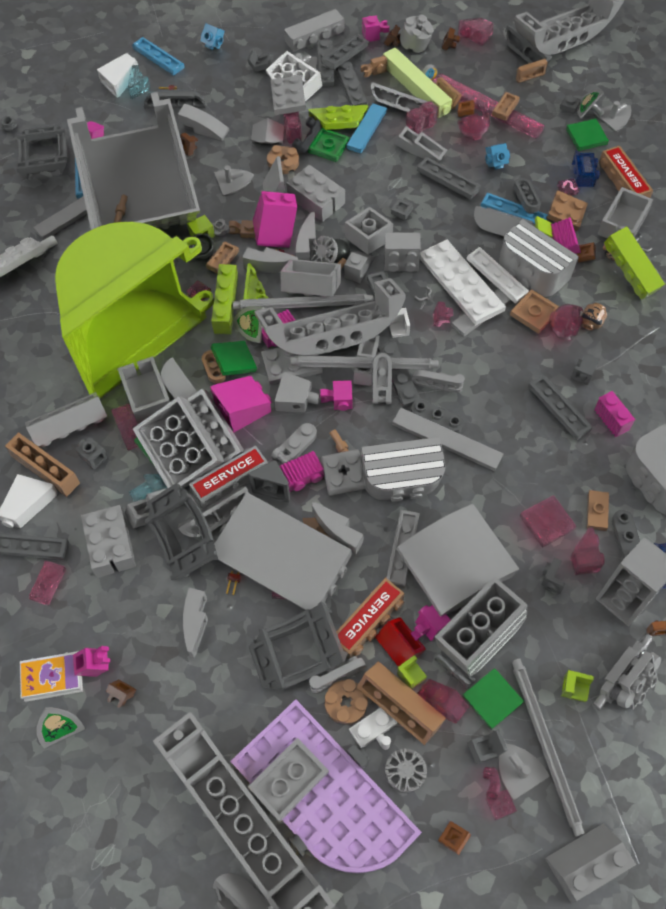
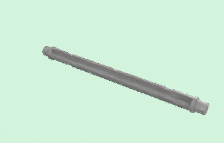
[233,294,374,310]
[291,356,439,369]
[512,659,585,837]

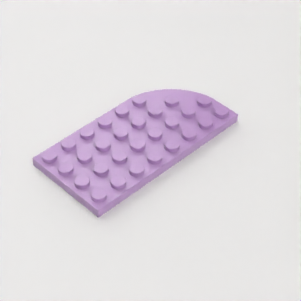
[230,700,422,873]

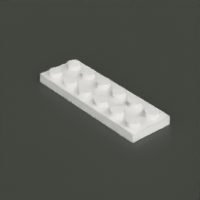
[420,240,506,326]

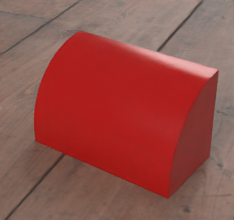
[375,617,426,667]

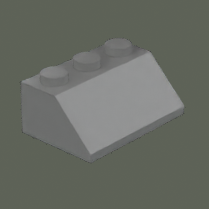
[545,823,636,903]

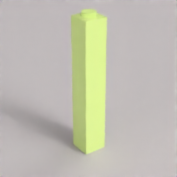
[383,48,452,118]

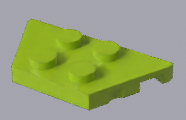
[308,105,368,130]

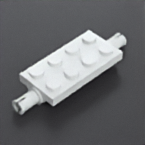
[0,235,58,277]

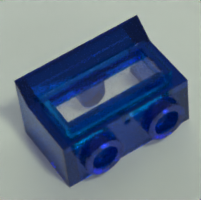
[572,149,600,187]

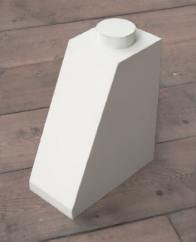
[97,53,138,98]
[0,474,58,528]

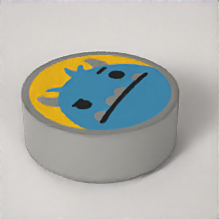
[422,64,438,81]

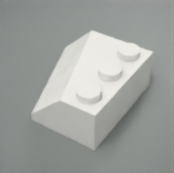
[266,51,322,102]

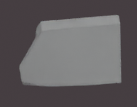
[251,118,284,144]

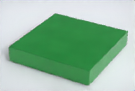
[566,119,609,151]
[308,128,350,162]
[211,340,257,376]
[462,668,524,730]

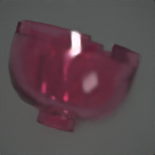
[457,112,490,141]
[550,304,583,341]

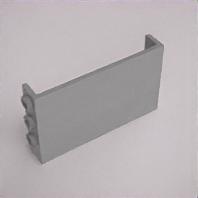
[214,492,352,610]

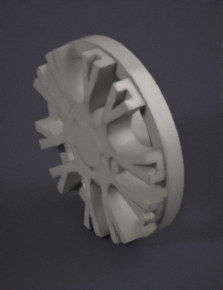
[310,235,338,263]
[385,748,427,793]

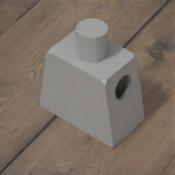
[274,372,320,412]

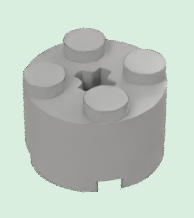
[400,15,434,53]

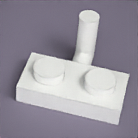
[349,708,397,750]

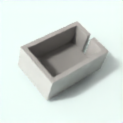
[286,165,345,222]
[597,187,654,238]
[281,259,341,298]
[117,357,170,424]
[81,505,137,578]

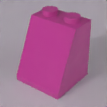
[253,191,297,248]
[210,376,272,433]

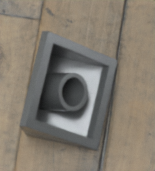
[249,460,290,503]

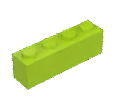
[604,226,665,300]
[211,264,238,334]

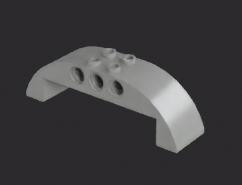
[514,0,624,55]
[254,278,406,355]

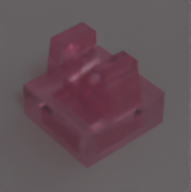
[433,301,453,327]

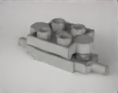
[592,634,661,711]

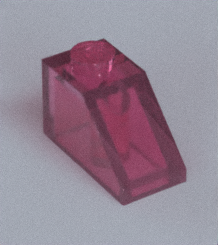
[111,403,138,451]

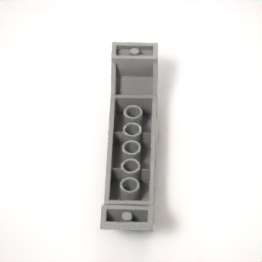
[153,712,335,909]

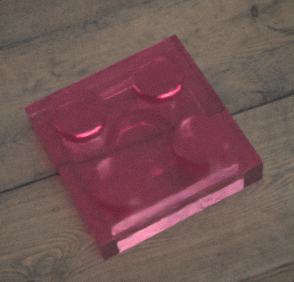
[520,495,577,548]

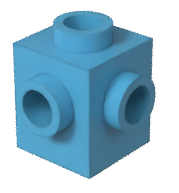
[200,23,225,50]
[485,143,510,169]

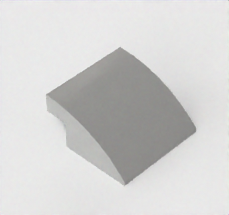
[132,389,244,488]
[397,504,519,617]

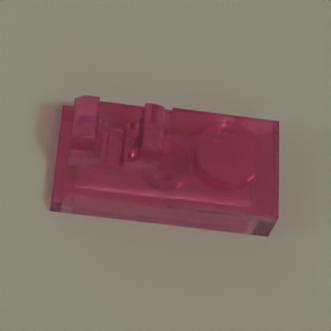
[29,561,66,606]

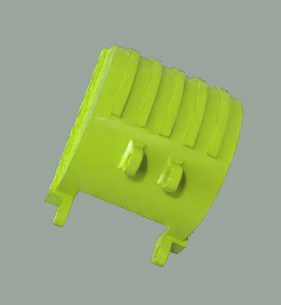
[55,222,214,399]

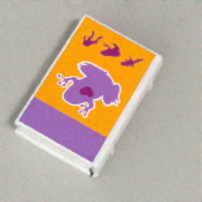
[20,651,83,702]

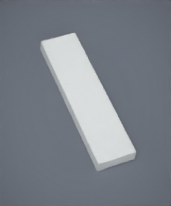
[467,247,529,304]

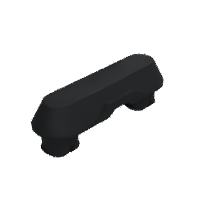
[292,117,322,154]

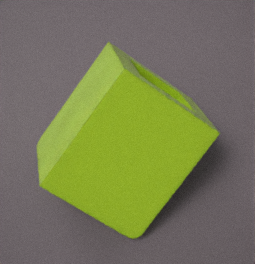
[187,215,215,238]
[534,216,553,238]
[397,655,427,689]
[561,670,594,702]

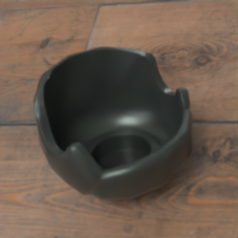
[189,233,215,259]
[328,239,351,263]

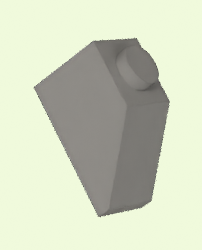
[344,251,374,283]

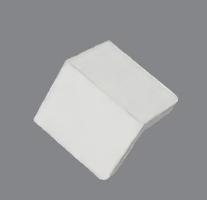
[389,308,410,338]

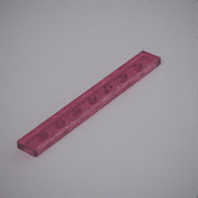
[432,73,545,139]

